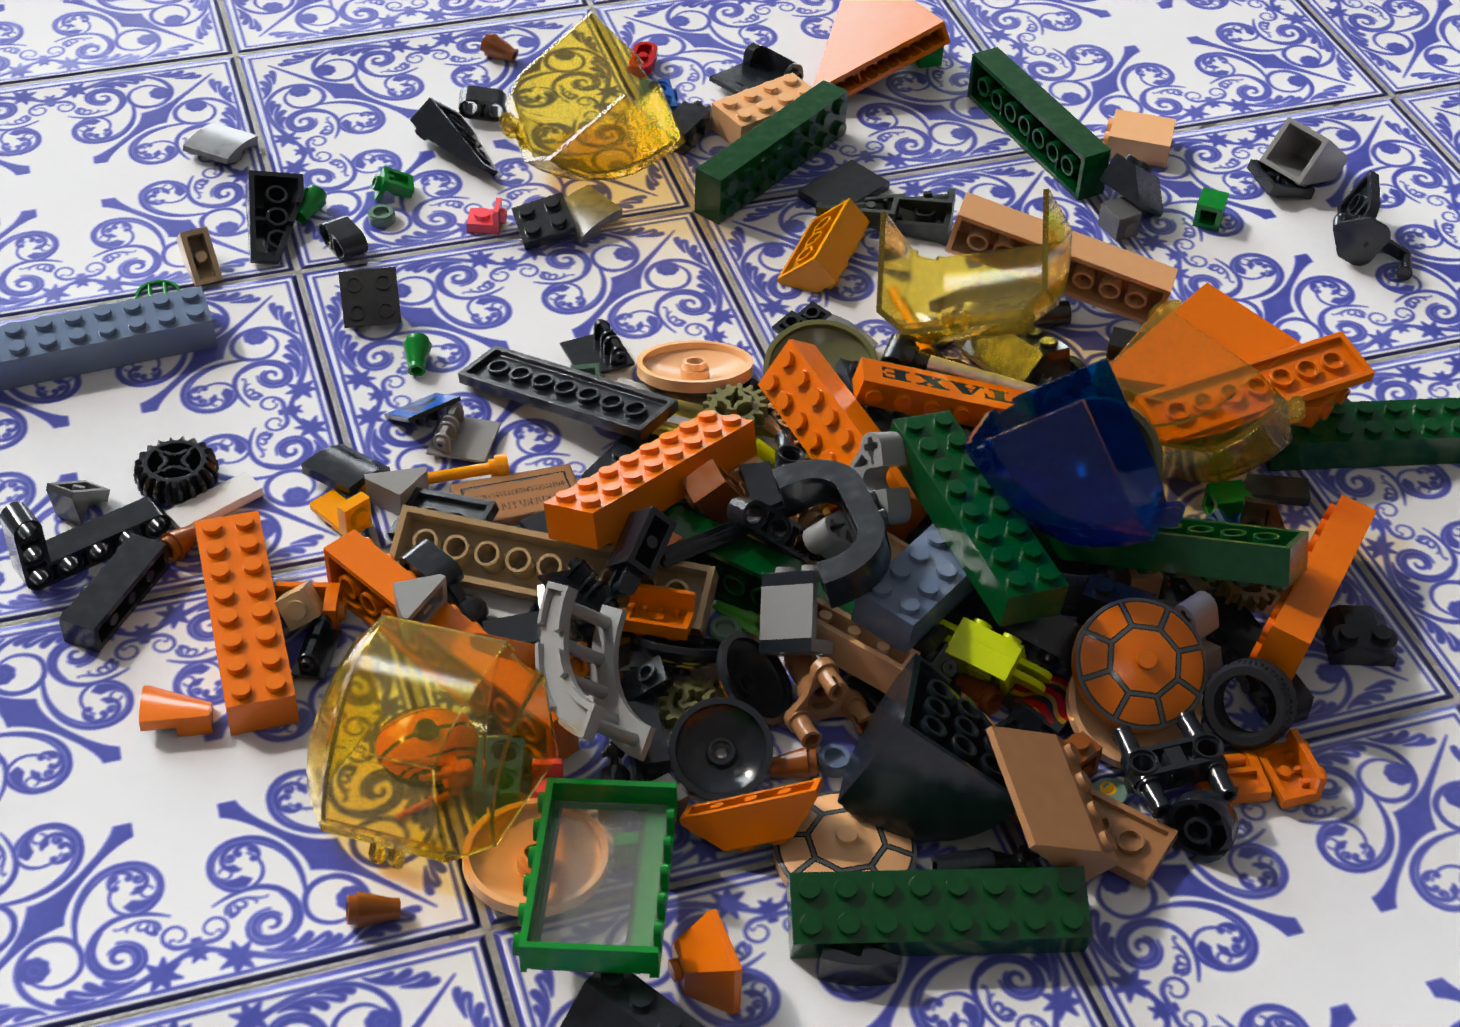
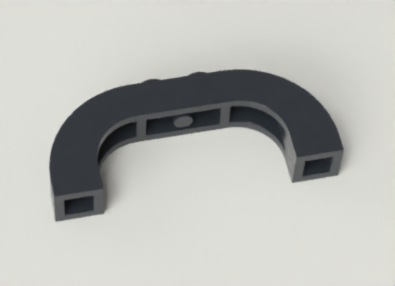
[772,459,892,609]

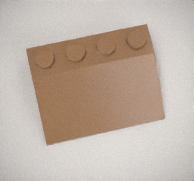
[986,726,1119,882]

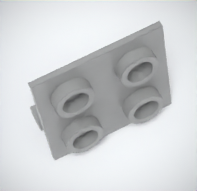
[426,402,501,463]

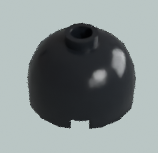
[1163,789,1239,863]

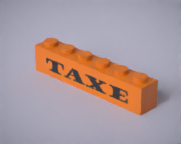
[852,357,1036,432]

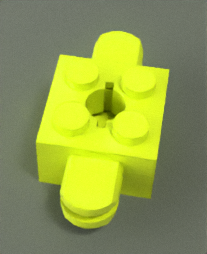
[937,617,1053,696]

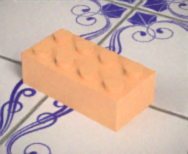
[711,73,812,144]

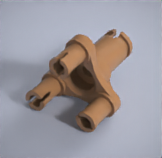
[783,655,872,749]

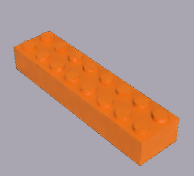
[758,339,927,542]
[543,410,757,550]
[1249,494,1377,682]
[194,510,300,736]

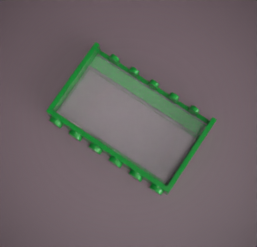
[512,777,678,978]

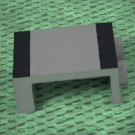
[759,565,833,657]

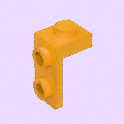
[310,490,373,536]

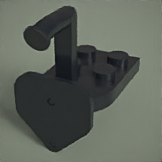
[1333,170,1413,281]

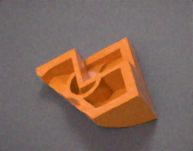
[139,686,213,737]

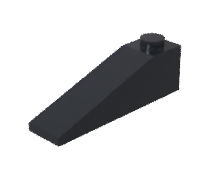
[410,97,498,176]
[246,170,304,265]

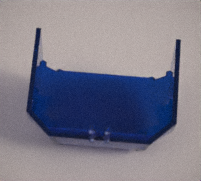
[963,357,1186,547]

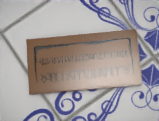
[450,464,577,526]

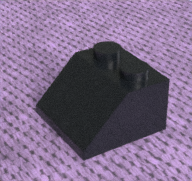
[1099,153,1163,218]

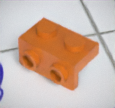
[622,583,696,641]
[1255,728,1327,809]

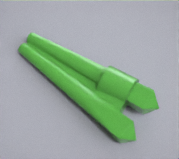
[712,600,760,637]

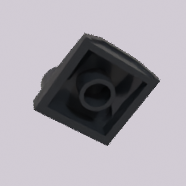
[1320,605,1398,667]

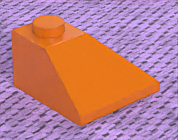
[667,908,743,1015]

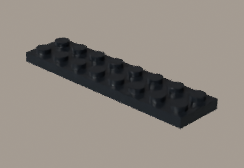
[458,345,679,441]

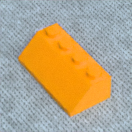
[777,198,870,293]

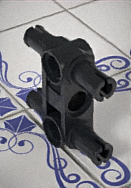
[1112,711,1238,819]

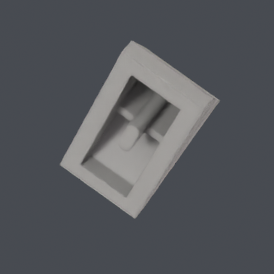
[364,467,429,516]
[393,574,448,643]

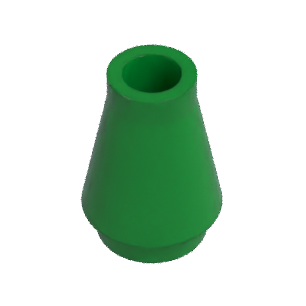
[296,185,327,224]
[403,332,432,376]

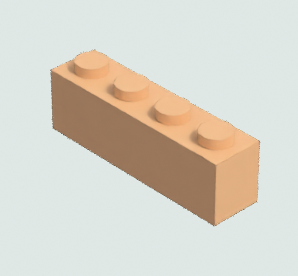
[816,597,921,693]

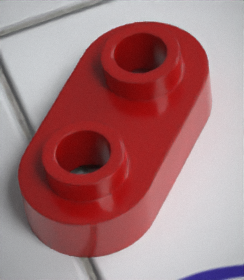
[628,41,658,78]

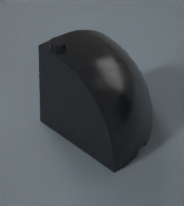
[837,653,1015,841]

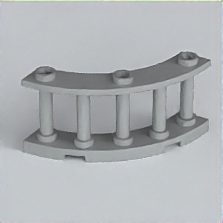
[535,581,656,762]

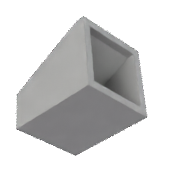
[1259,117,1349,186]

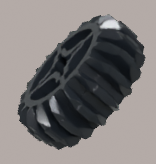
[133,436,219,508]

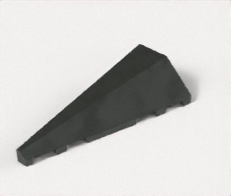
[816,189,956,245]

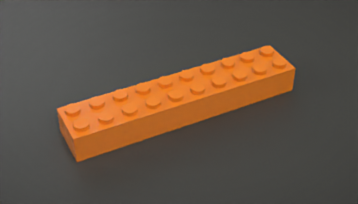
[323,529,579,761]

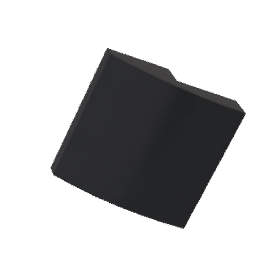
[301,444,390,497]

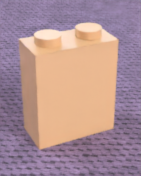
[1103,109,1176,168]

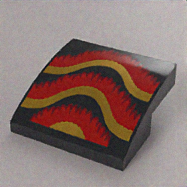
[1001,664,1072,736]

